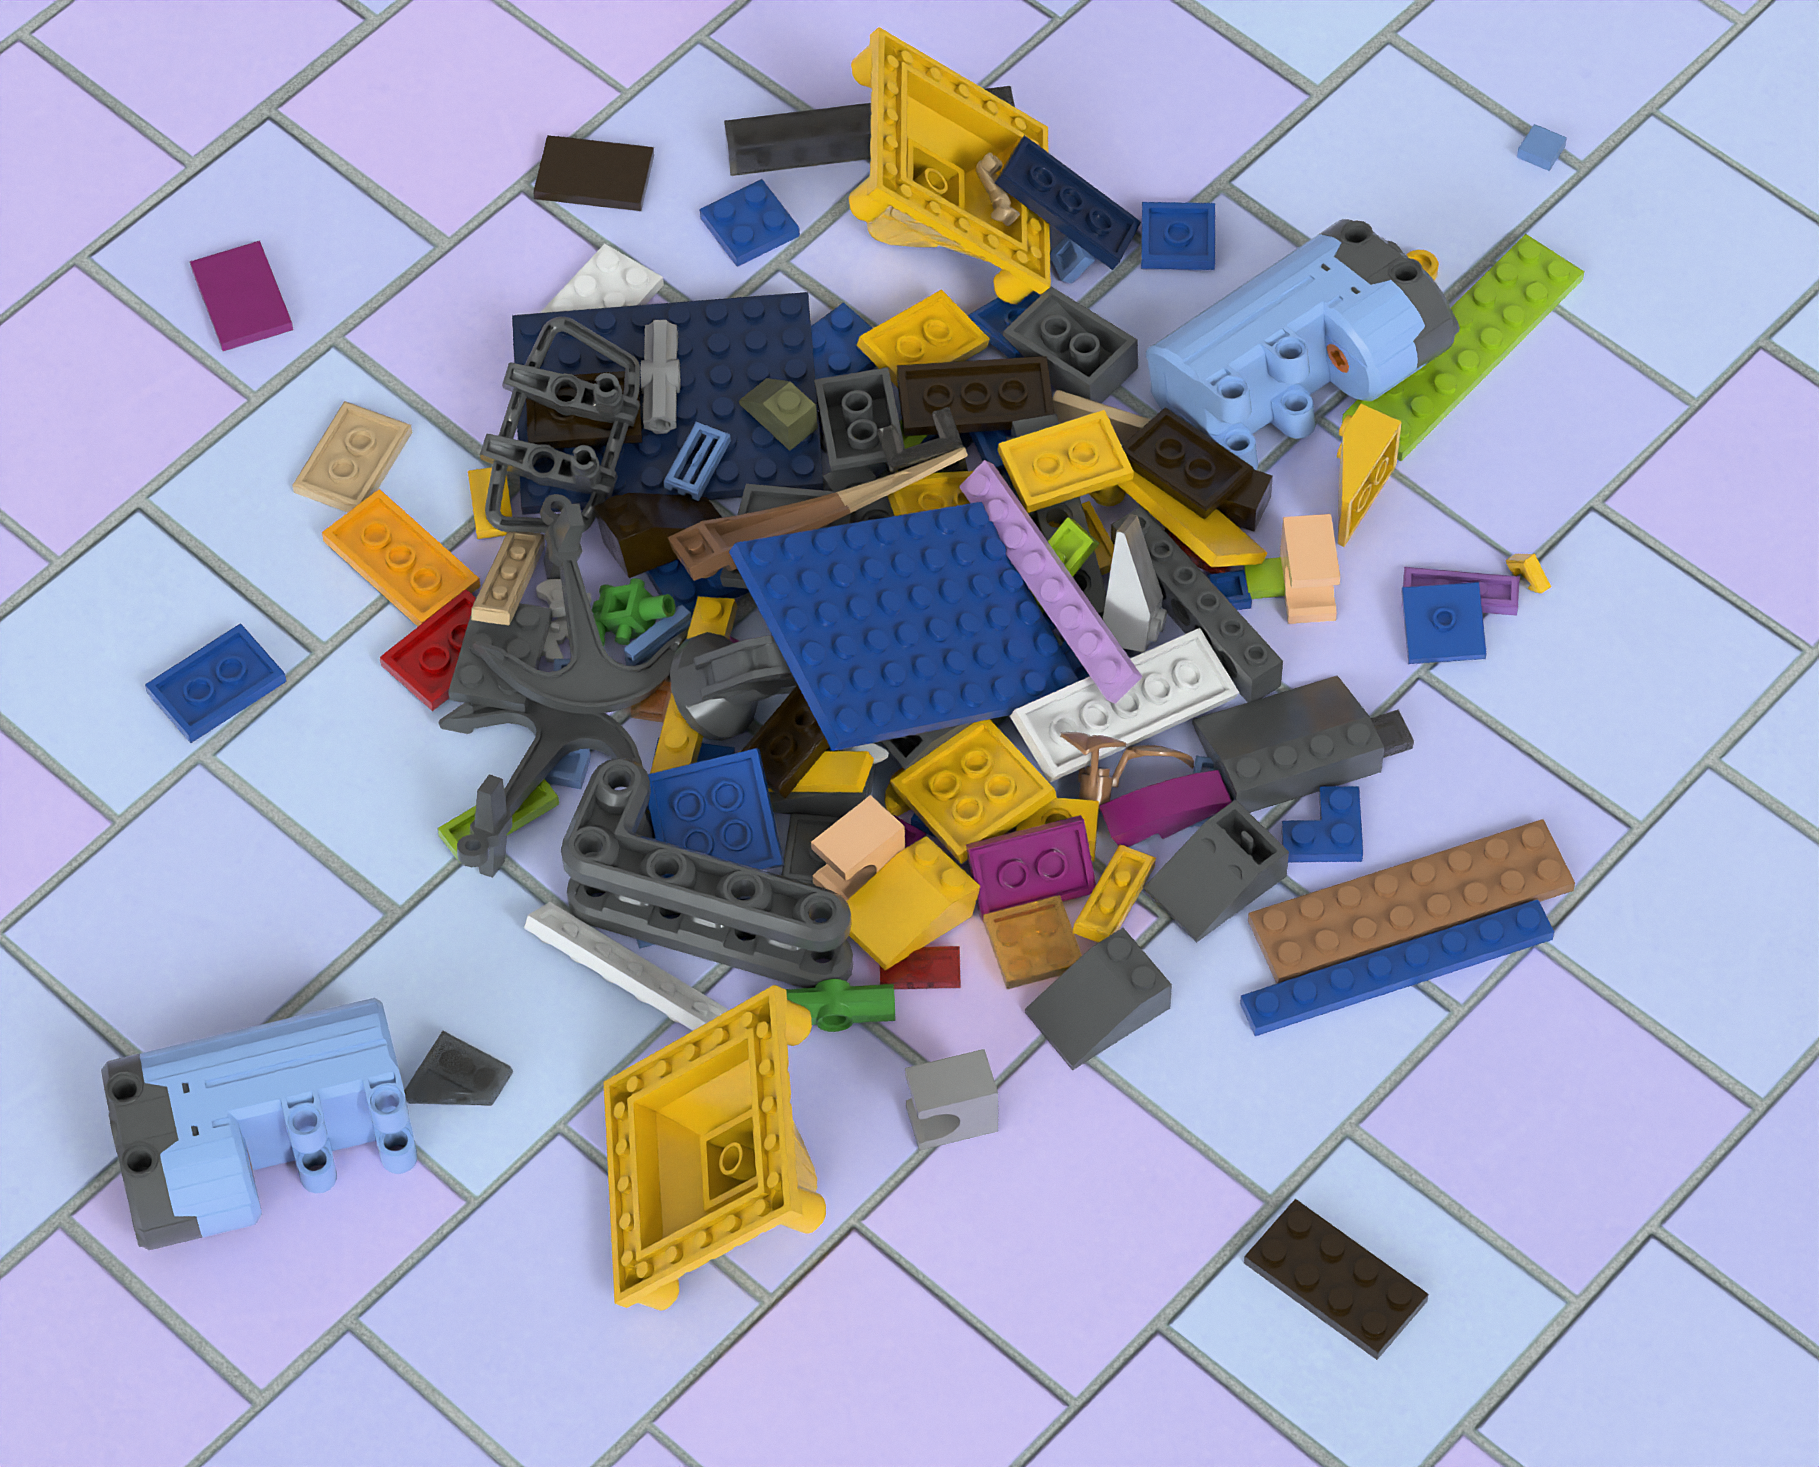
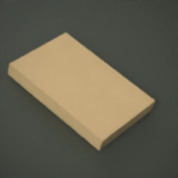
[292,401,412,512]

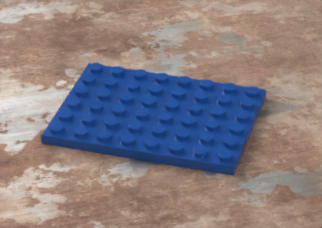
[729,502,1079,751]

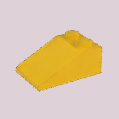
[1337,404,1402,547]
[846,836,980,970]

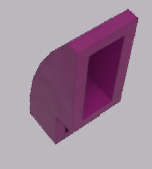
[1100,770,1232,847]

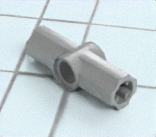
[641,320,680,434]

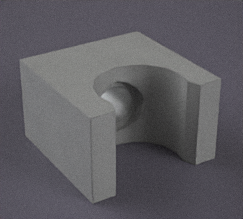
[905,1049,998,1151]

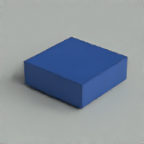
[1207,570,1252,610]

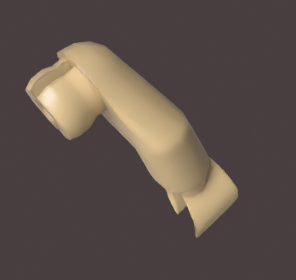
[976,153,1020,226]

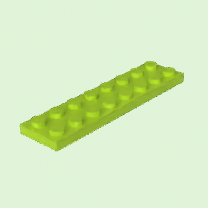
[1342,234,1585,461]

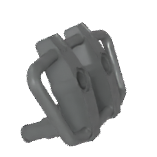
[480,317,640,533]

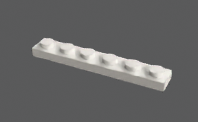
[524,902,729,1030]

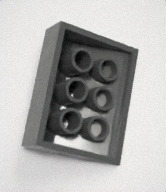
[1192,675,1384,813]

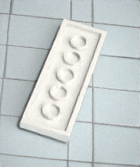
[1010,628,1239,783]

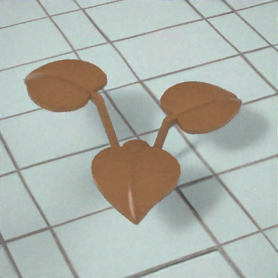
[1060,732,1194,809]

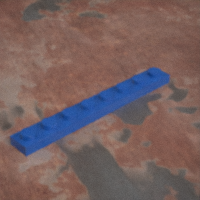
[1240,899,1554,1036]

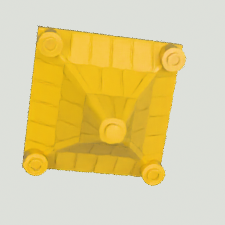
[848,27,1051,304]
[603,985,826,1311]

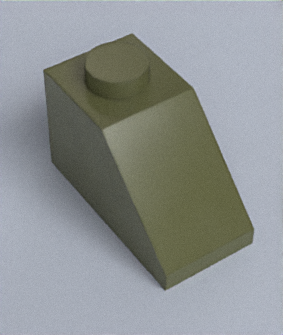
[739,378,818,451]

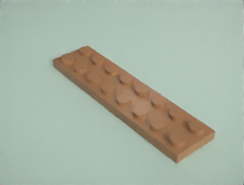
[1248,819,1575,984]

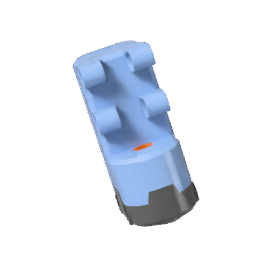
[1146,219,1459,470]
[101,998,417,1250]

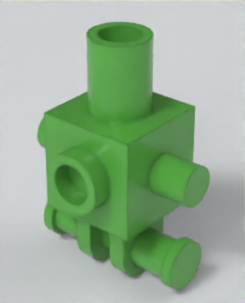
[592,578,676,646]

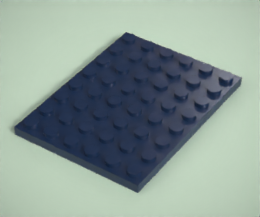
[512,292,823,515]

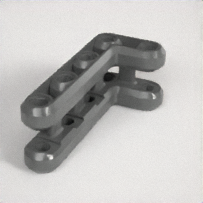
[561,758,853,988]

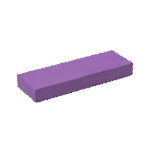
[1401,567,1520,616]

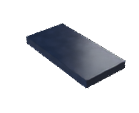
[995,135,1141,270]

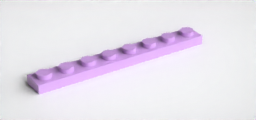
[959,460,1142,704]

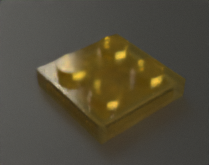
[983,895,1082,989]

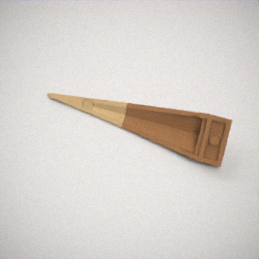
[667,447,968,581]

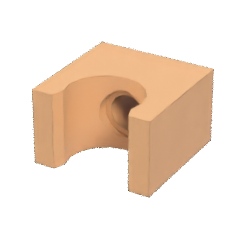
[1280,514,1340,624]
[811,795,905,901]

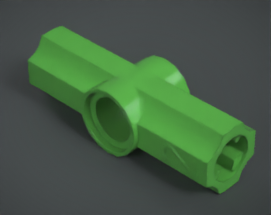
[786,979,895,1032]

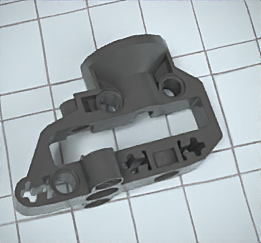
[670,632,798,741]

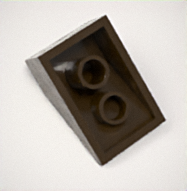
[593,493,723,578]

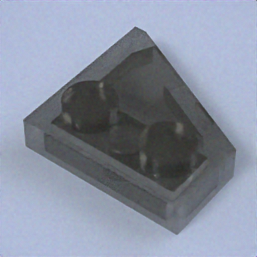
[404,1030,513,1106]

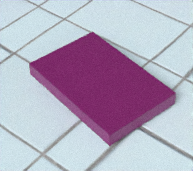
[190,241,293,351]
[966,815,1096,922]

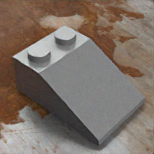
[1103,514,1167,652]

